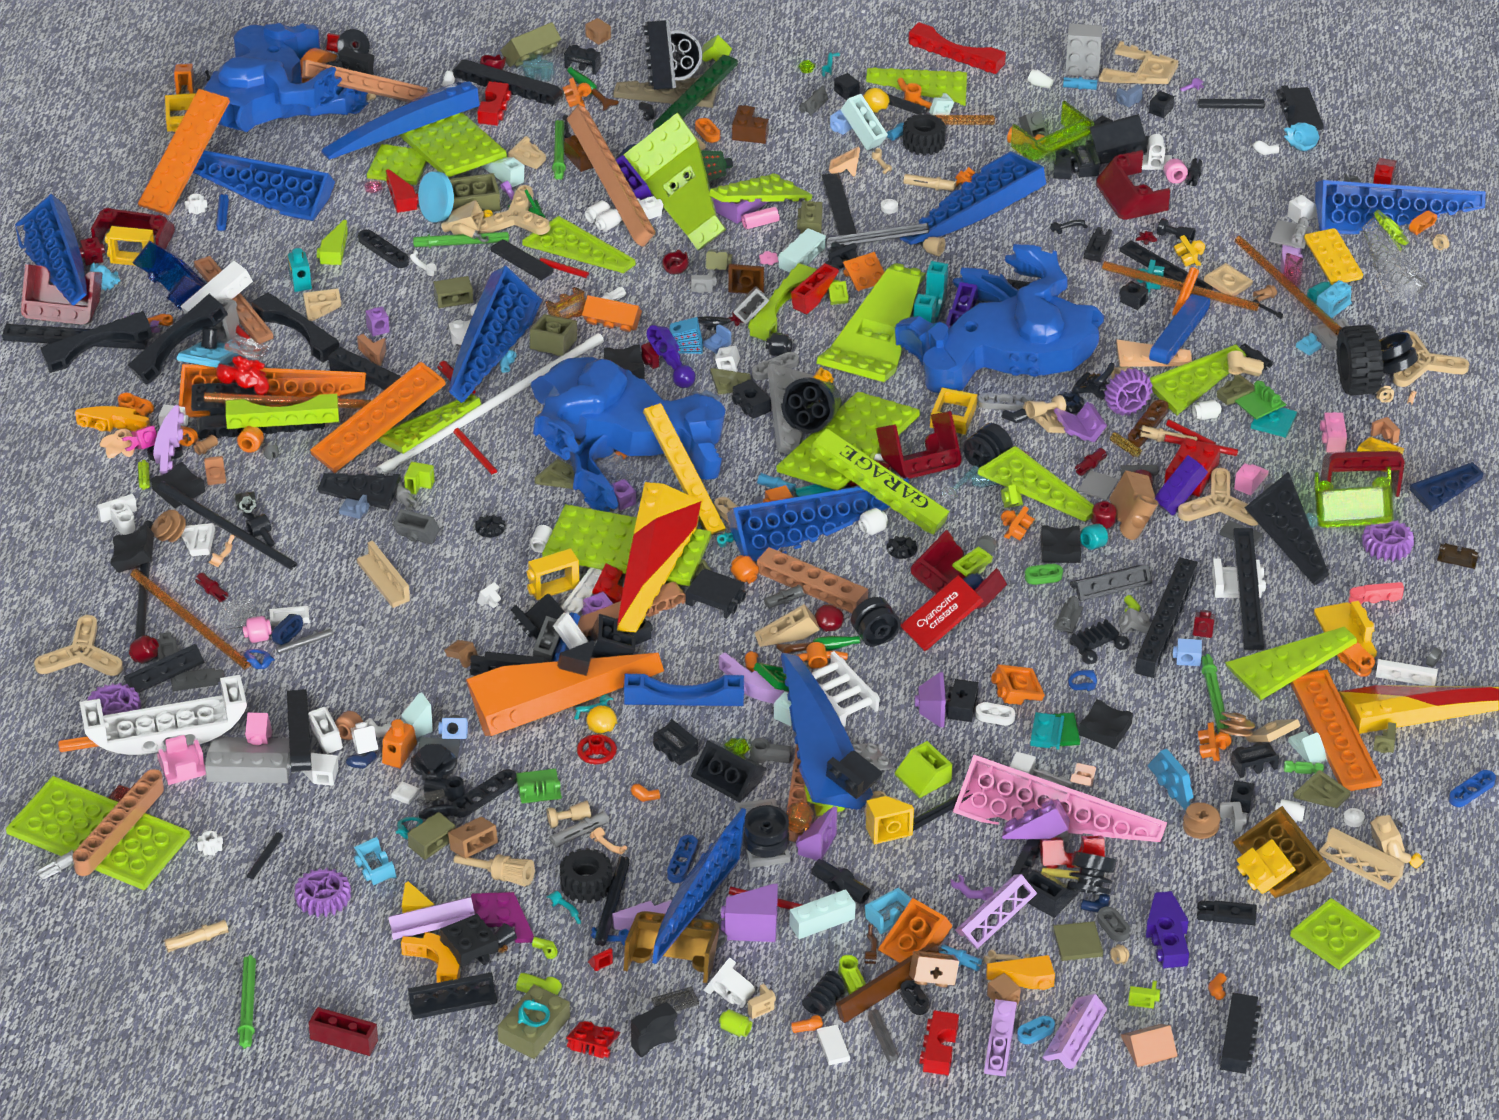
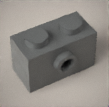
[393,509,440,545]

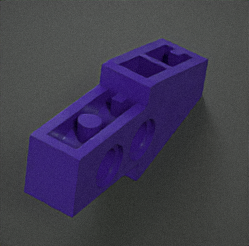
[946,282,979,329]
[1145,891,1189,969]

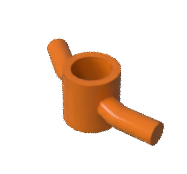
[897,78,932,109]
[797,642,848,669]

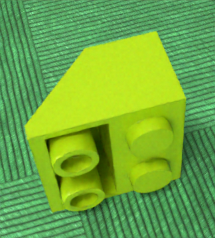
[895,741,952,798]

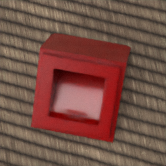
[588,948,613,971]

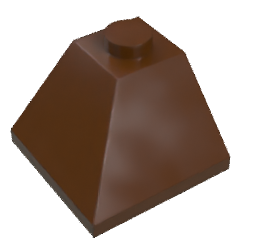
[728,264,764,294]

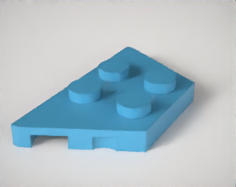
[1147,749,1193,811]

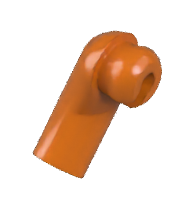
[745,651,758,672]
[631,784,660,802]
[791,1015,823,1033]

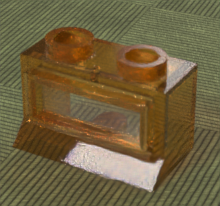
[545,287,586,319]

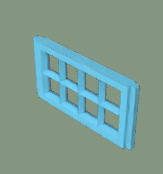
[177,342,247,368]

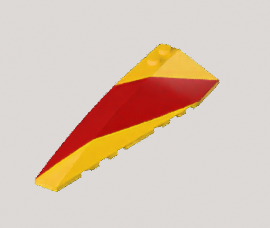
[617,482,702,632]
[1339,685,1499,734]

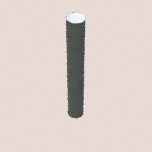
[276,628,333,654]

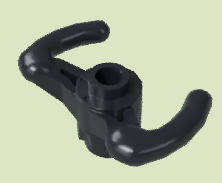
[1071,362,1115,400]

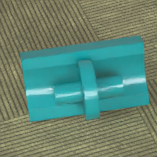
[1134,260,1165,292]

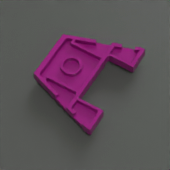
[470,892,534,943]

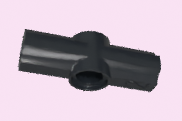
[811,859,871,904]

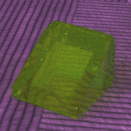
[724,738,750,755]

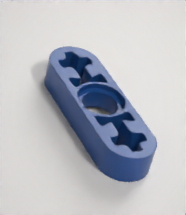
[1449,770,1496,807]
[667,835,698,883]

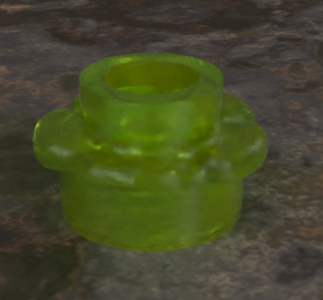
[799,60,815,74]

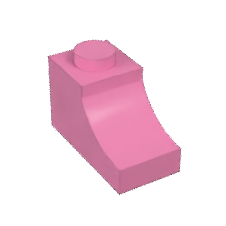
[1234,463,1269,496]
[245,713,272,745]

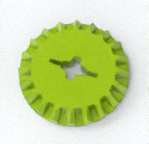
[1374,210,1409,245]

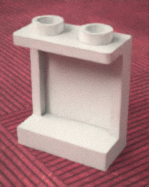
[1212,559,1266,598]

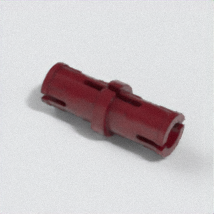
[1075,448,1107,476]
[195,572,228,602]

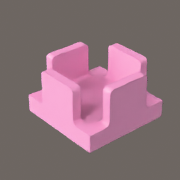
[157,735,206,785]

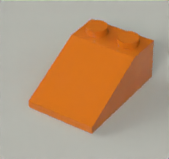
[878,898,952,963]

